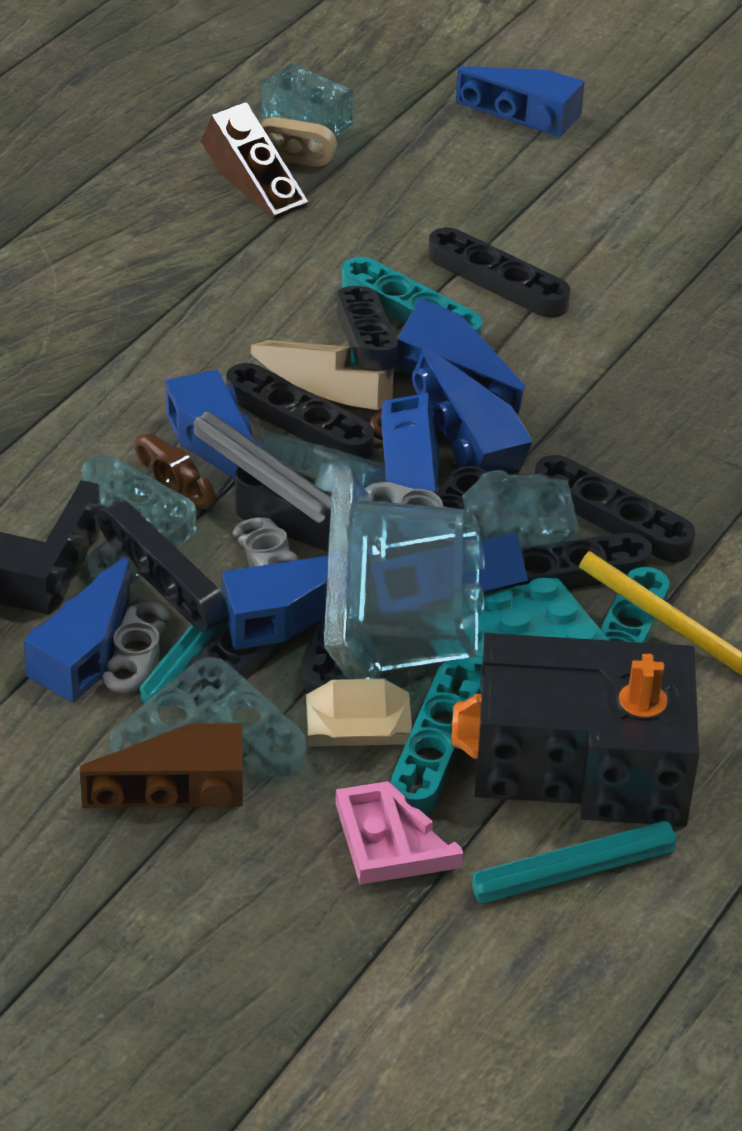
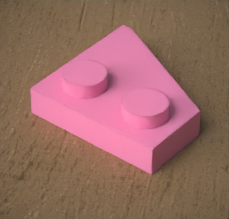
[336,781,463,885]

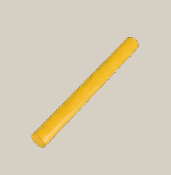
[579,551,742,676]

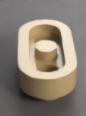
[260,117,337,167]

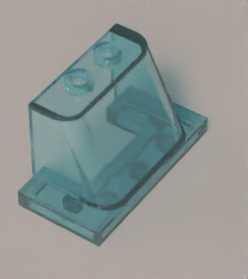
[324,469,485,679]

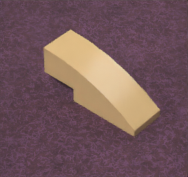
[251,340,394,410]

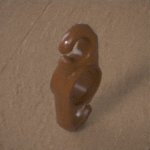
[134,433,216,510]

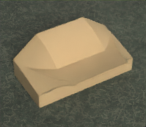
[306,679,412,747]

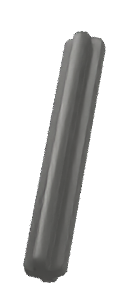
[193,412,337,524]

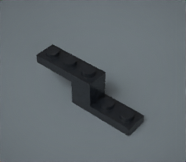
[0,480,105,615]

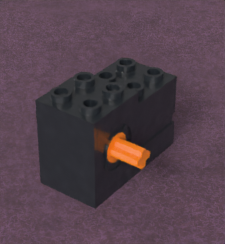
[451,633,699,827]

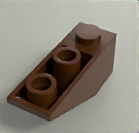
[201,102,308,218]
[80,723,243,808]

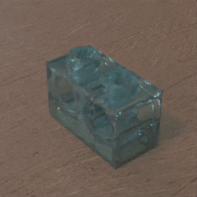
[261,63,353,144]
[462,470,580,548]

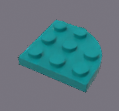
[419,578,609,672]

